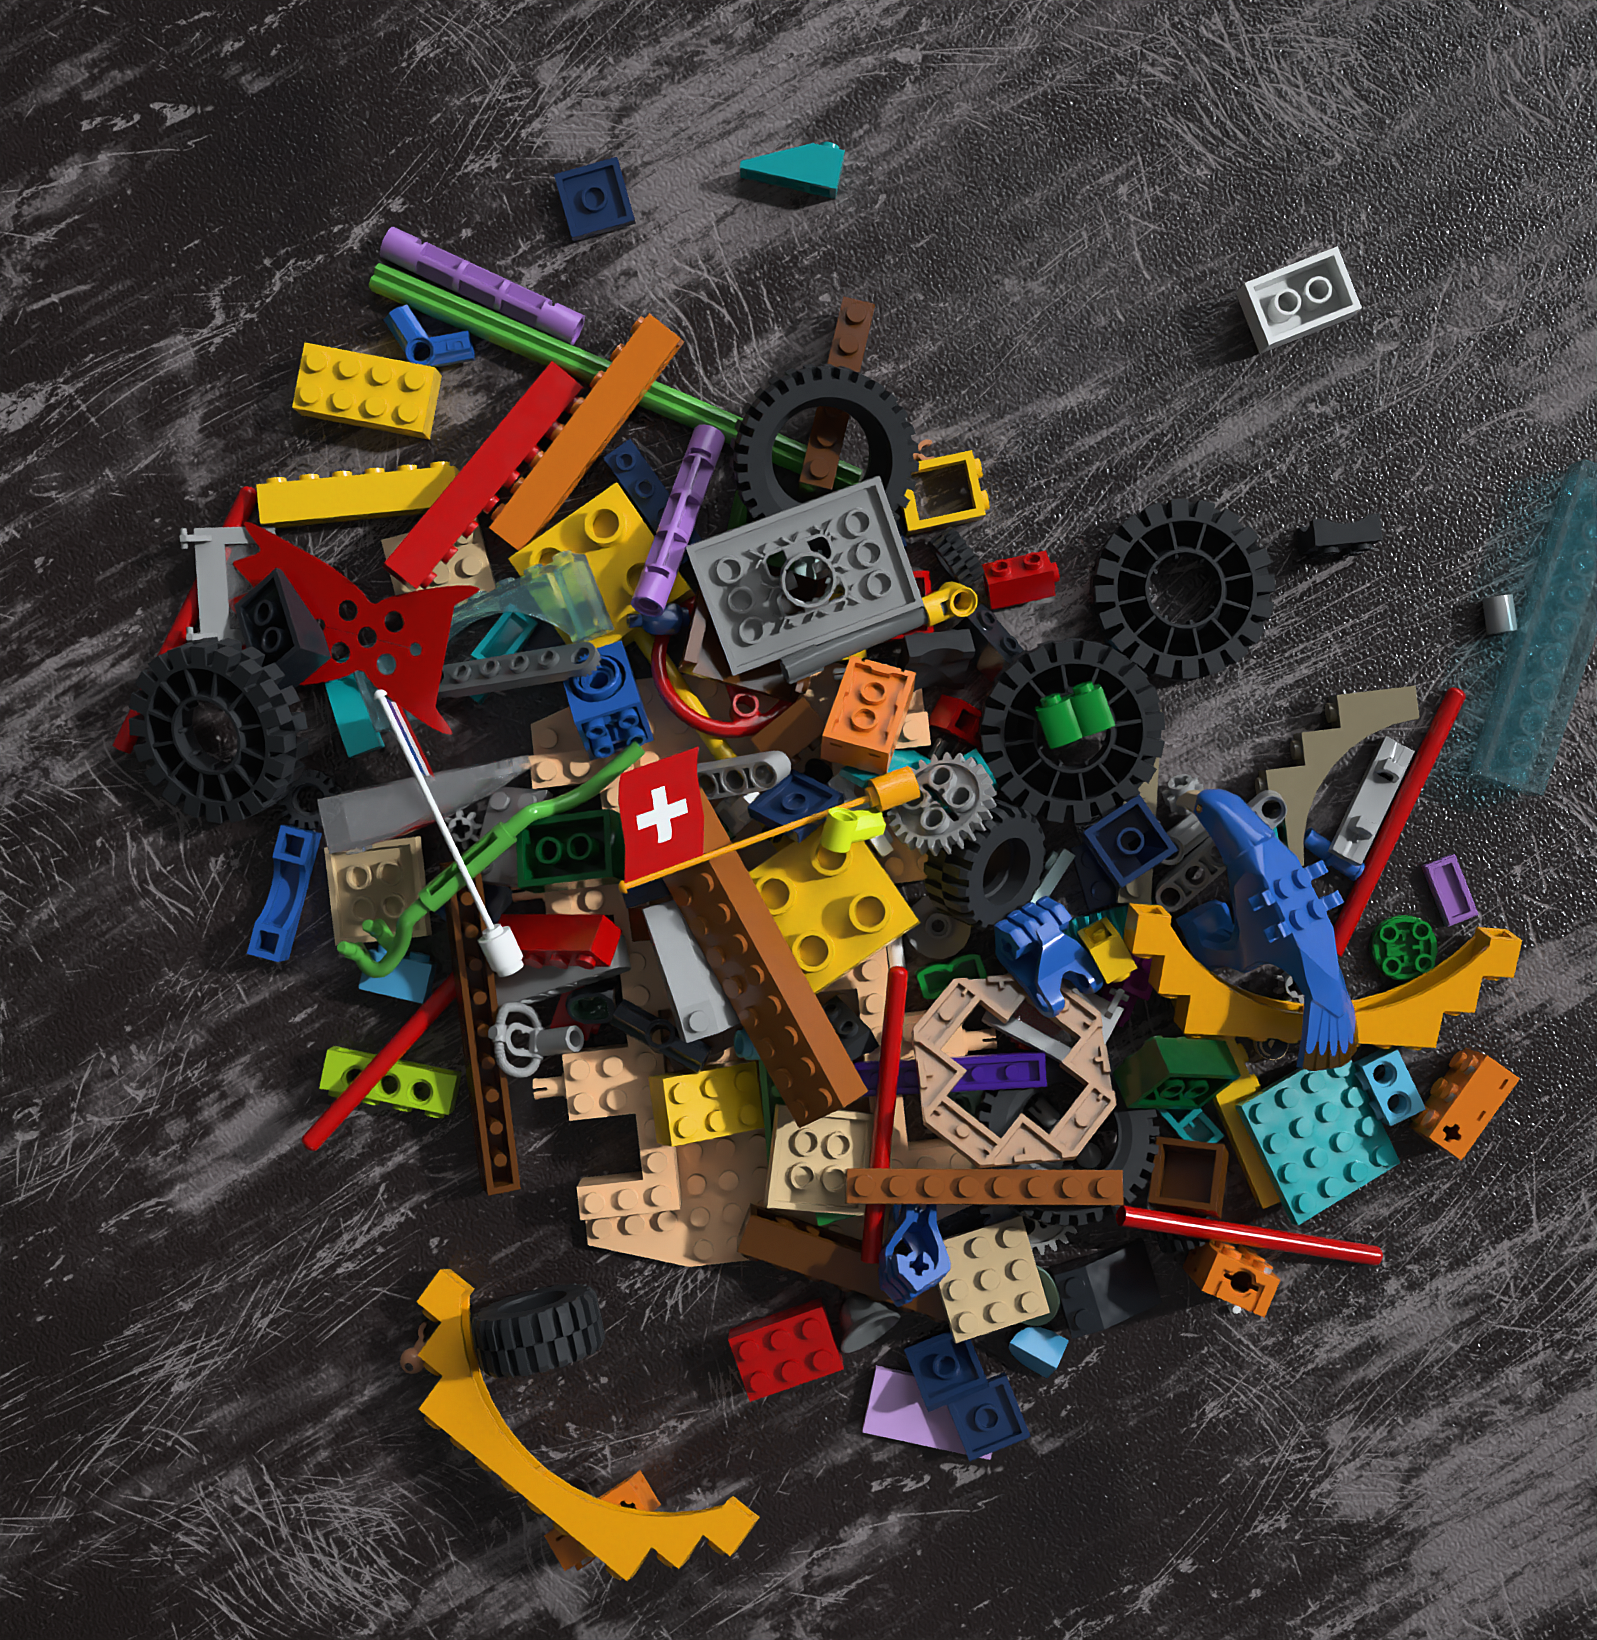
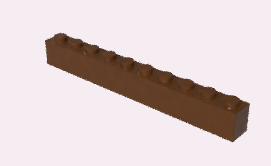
[439,861,521,1196]

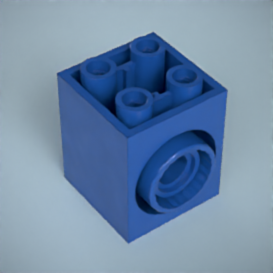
[563,640,654,761]

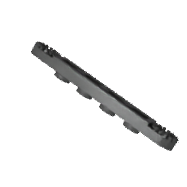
[437,642,601,700]

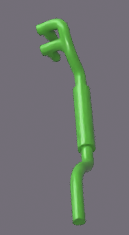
[337,740,645,978]

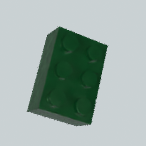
[516,809,625,894]
[1112,1036,1241,1109]

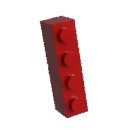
[498,914,622,970]

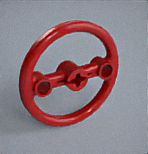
[651,595,798,738]

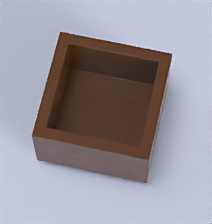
[751,696,826,769]
[1148,1137,1229,1219]

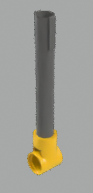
[780,581,978,684]

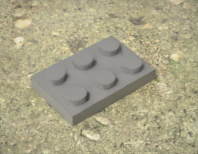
[479,786,554,888]

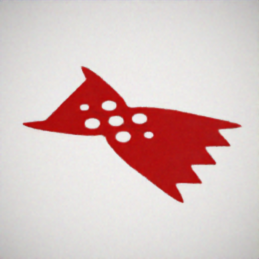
[228,522,480,735]

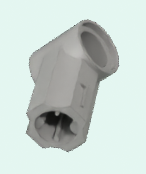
[1159,813,1210,865]

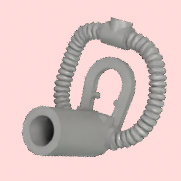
[488,1002,584,1078]

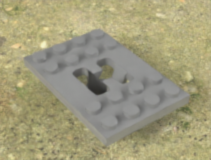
[685,476,924,676]

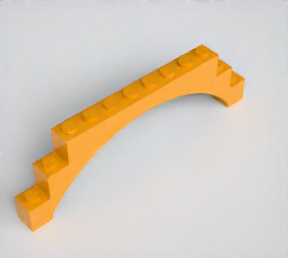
[1123,903,1522,1051]
[417,1269,760,1581]

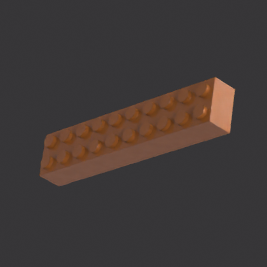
[662,788,868,1128]

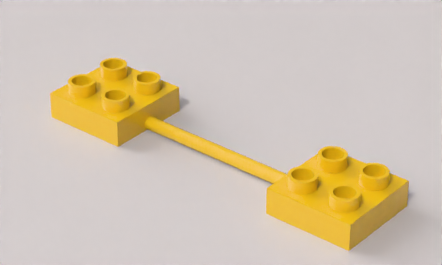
[508,482,921,995]

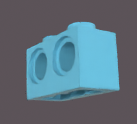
[1353,1047,1426,1126]

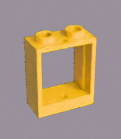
[900,450,990,536]

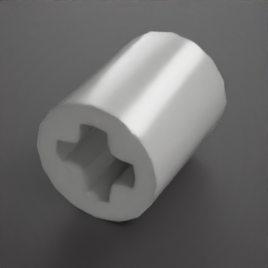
[1482,594,1518,635]

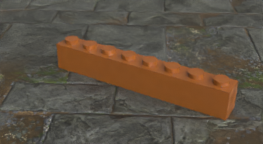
[845,1168,1124,1206]

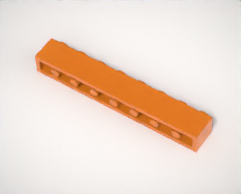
[489,313,685,551]

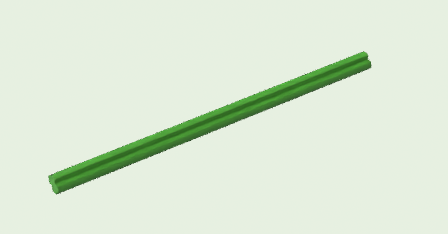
[369,263,863,490]

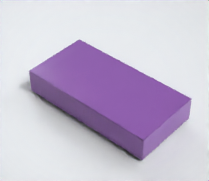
[1421,854,1479,927]

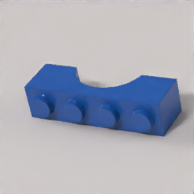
[247,825,322,962]

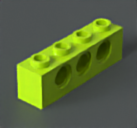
[319,1046,462,1118]

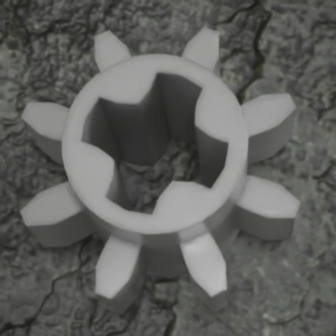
[1162,774,1204,815]
[441,809,483,850]
[1273,972,1304,1003]

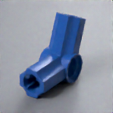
[383,304,475,368]

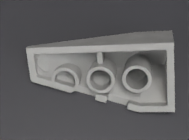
[642,900,741,1043]

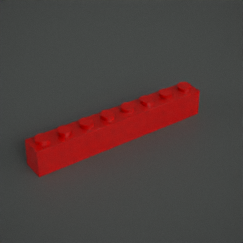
[382,361,583,592]

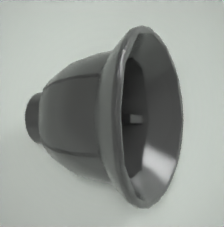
[840,1290,900,1353]

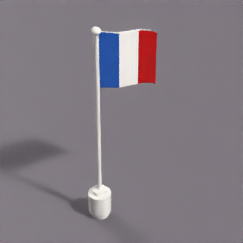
[374,689,524,977]

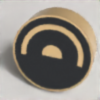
[1253,1038,1289,1060]

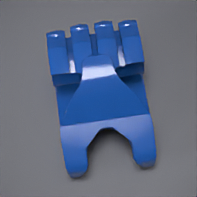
[994,896,1103,1018]
[878,1204,951,1307]

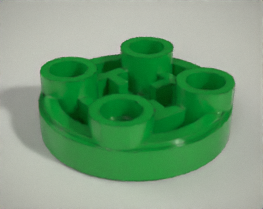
[1369,915,1437,981]

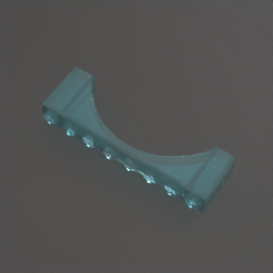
[353,550,615,733]

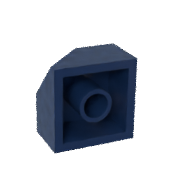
[1081,794,1178,891]

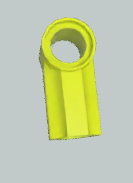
[820,807,886,853]

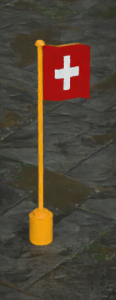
[618,746,920,894]

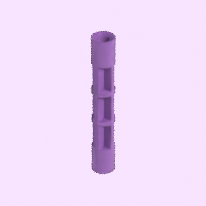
[380,227,585,345]
[631,424,725,617]

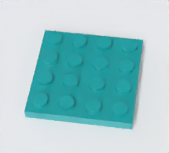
[1235,1060,1401,1225]

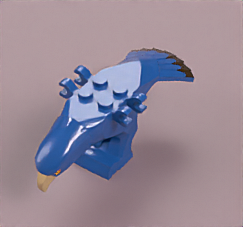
[1176,789,1359,1072]

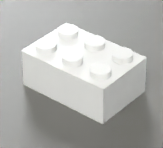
[1236,246,1362,354]

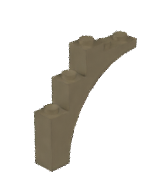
[1255,686,1419,866]

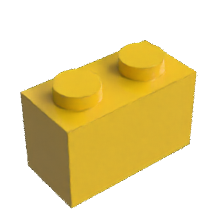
[1077,917,1137,984]

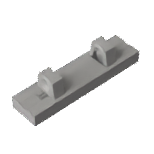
[1328,736,1415,867]

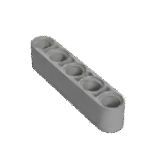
[697,751,791,800]
[1154,790,1287,912]
[494,935,631,1010]

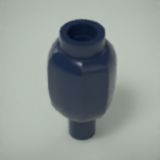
[627,602,690,635]

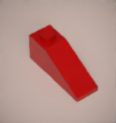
[928,695,983,755]

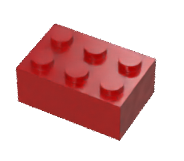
[728,1297,844,1402]

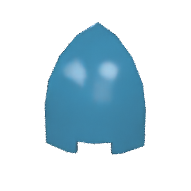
[1009,1327,1069,1378]

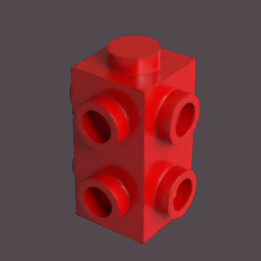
[982,550,1060,610]

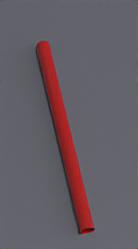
[112,486,258,754]
[1333,687,1466,957]
[301,921,499,1151]
[861,966,908,1264]
[1116,1205,1383,1266]

